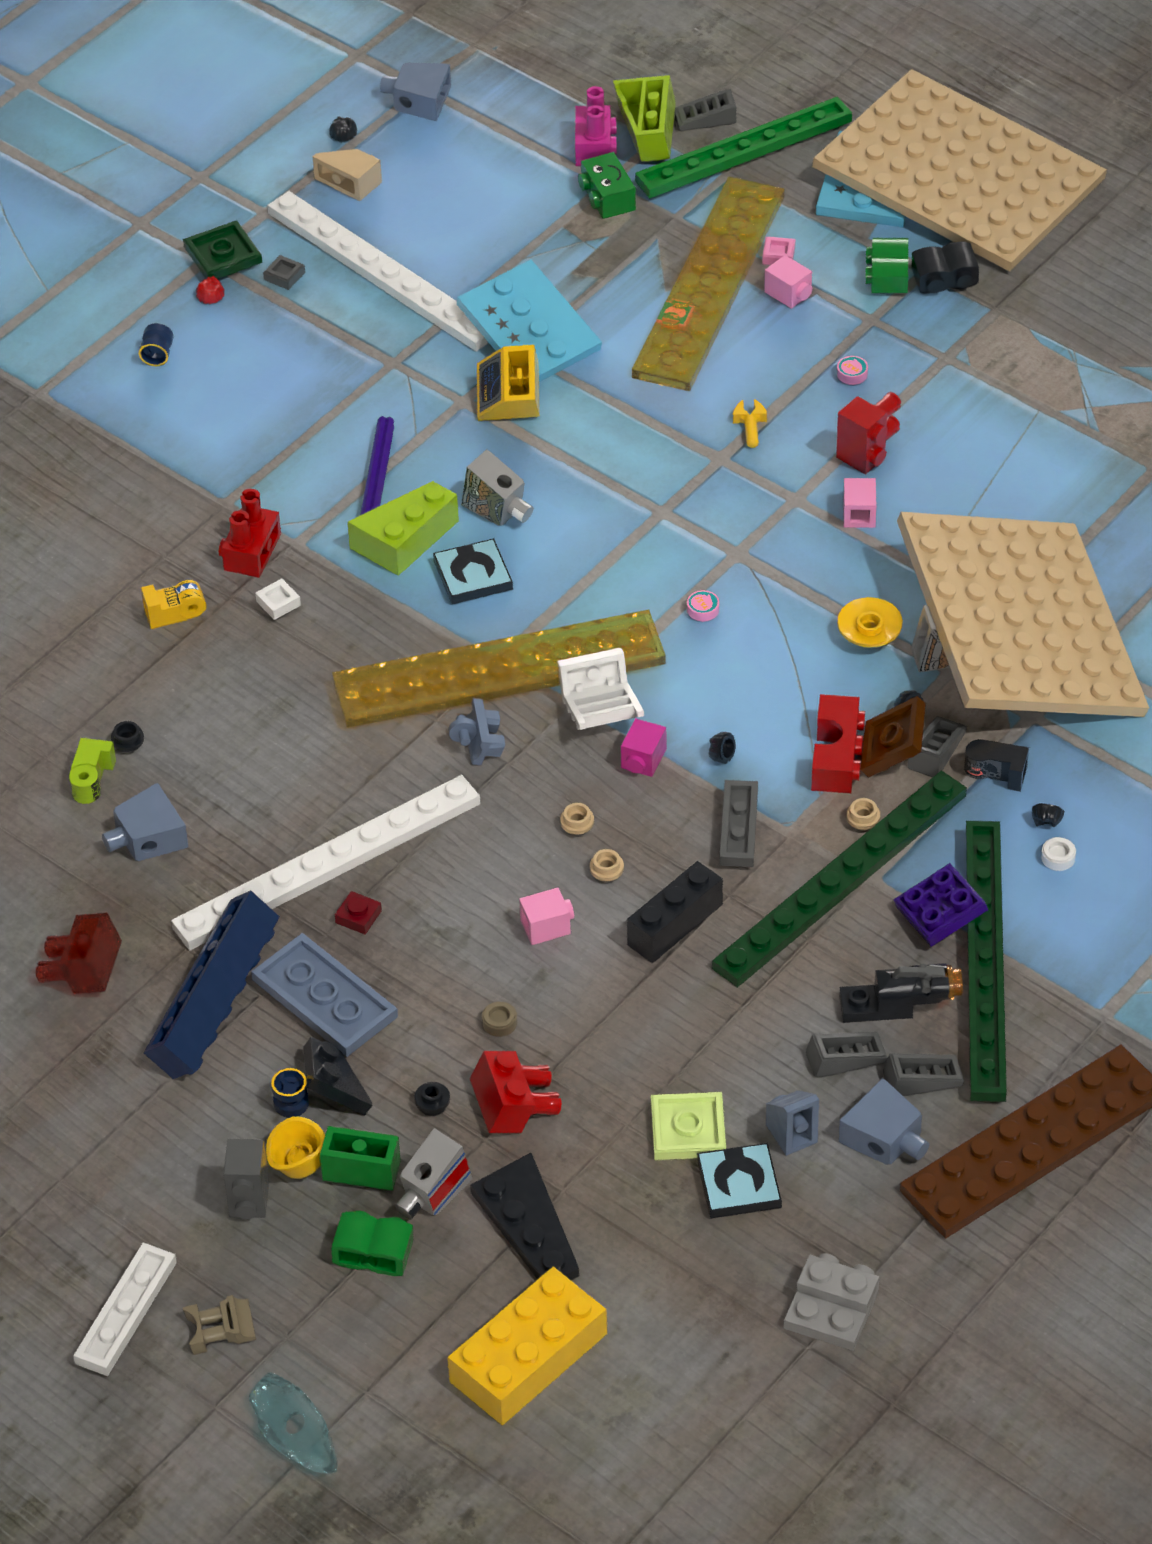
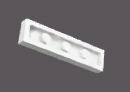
[73,1243,177,1376]

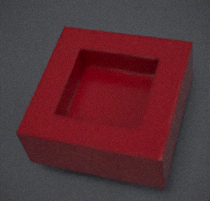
[335,891,382,935]

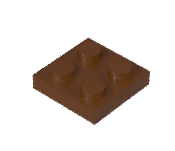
[860,696,926,777]

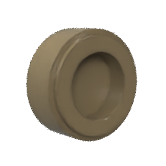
[482,1002,517,1037]

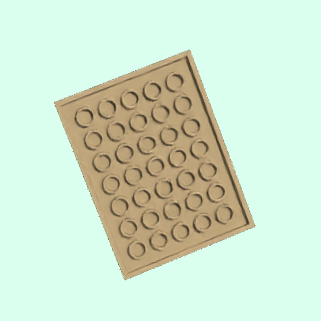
[812,69,1107,272]
[897,512,1149,717]

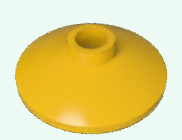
[837,597,903,647]

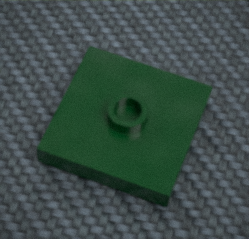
[183,220,263,279]

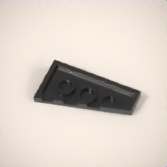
[470,1152,579,1281]

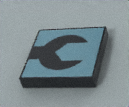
[433,538,513,604]
[697,1143,782,1219]

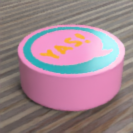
[837,356,868,385]
[687,590,719,622]

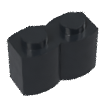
[911,242,979,294]

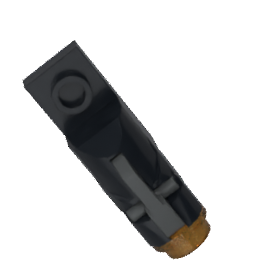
[839,963,963,1023]

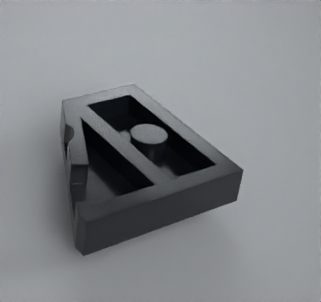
[303,1037,373,1115]

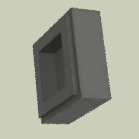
[263,255,305,290]

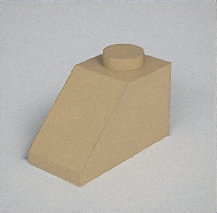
[312,149,382,201]

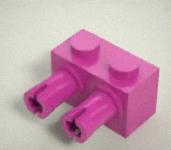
[575,86,617,166]

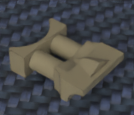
[183,1295,256,1355]

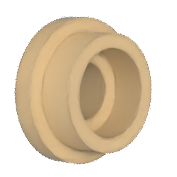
[846,798,880,830]
[560,803,594,835]
[590,849,624,881]

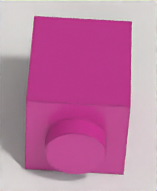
[621,718,667,777]

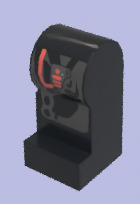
[964,739,1029,792]

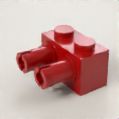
[836,392,901,475]
[219,489,281,578]
[470,1051,562,1133]

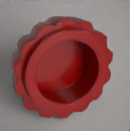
[196,276,225,304]

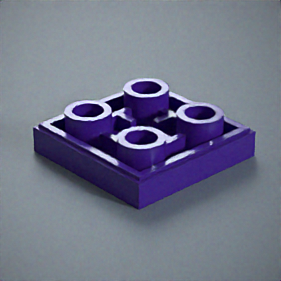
[893,863,988,947]

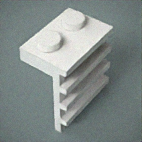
[557,648,644,730]

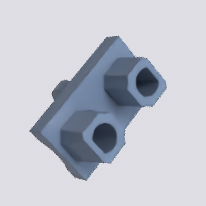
[448,698,505,765]

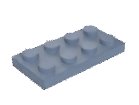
[251,933,398,1057]

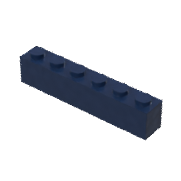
[143,890,280,1079]

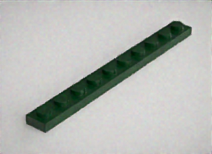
[712,770,967,988]
[966,821,1007,1102]

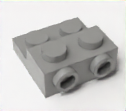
[784,1253,879,1351]

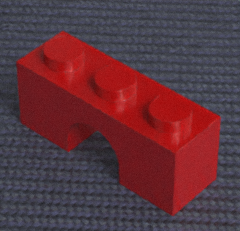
[811,694,866,794]

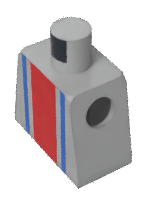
[395,1128,472,1220]

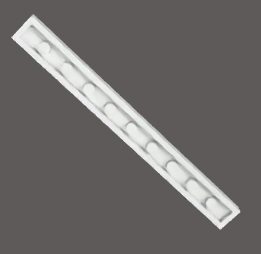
[267,191,489,352]
[171,775,480,951]

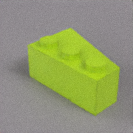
[613,75,676,162]
[347,481,459,576]

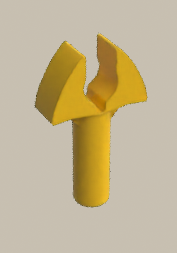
[733,399,767,448]

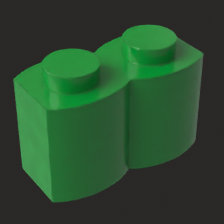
[866,238,908,293]
[331,1210,414,1276]

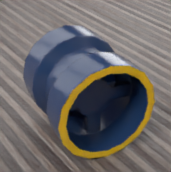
[138,323,174,366]
[271,1068,309,1118]

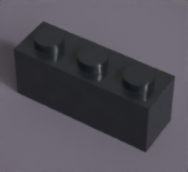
[627,861,723,964]

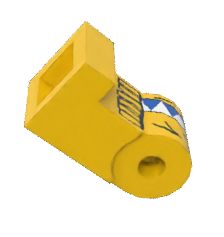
[141,580,207,629]

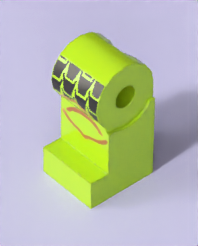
[69,738,116,804]

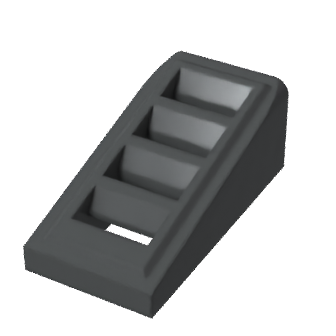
[674,89,736,131]
[908,716,967,777]
[806,1032,888,1077]
[883,1053,964,1096]

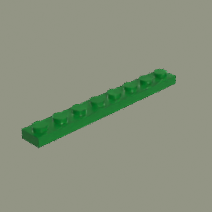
[635,96,852,199]

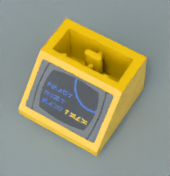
[477,345,540,421]

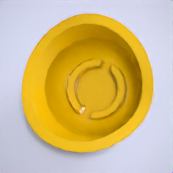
[266,1117,325,1179]

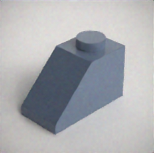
[766,1090,819,1156]

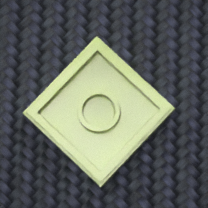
[651,1092,726,1160]

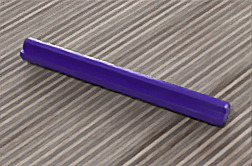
[360,416,394,515]

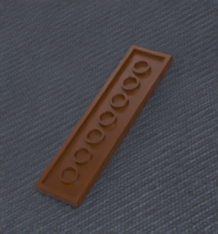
[900,1044,1152,1239]

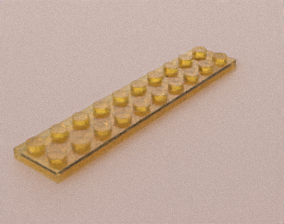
[632,177,785,392]
[332,609,666,728]

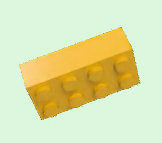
[448,1267,607,1426]

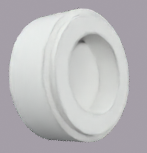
[1041,837,1076,871]

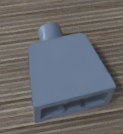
[380,62,451,121]
[102,783,188,861]
[839,1078,930,1165]

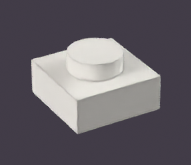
[255,579,301,620]

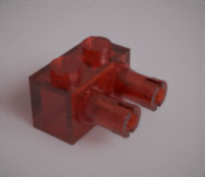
[35,912,122,994]

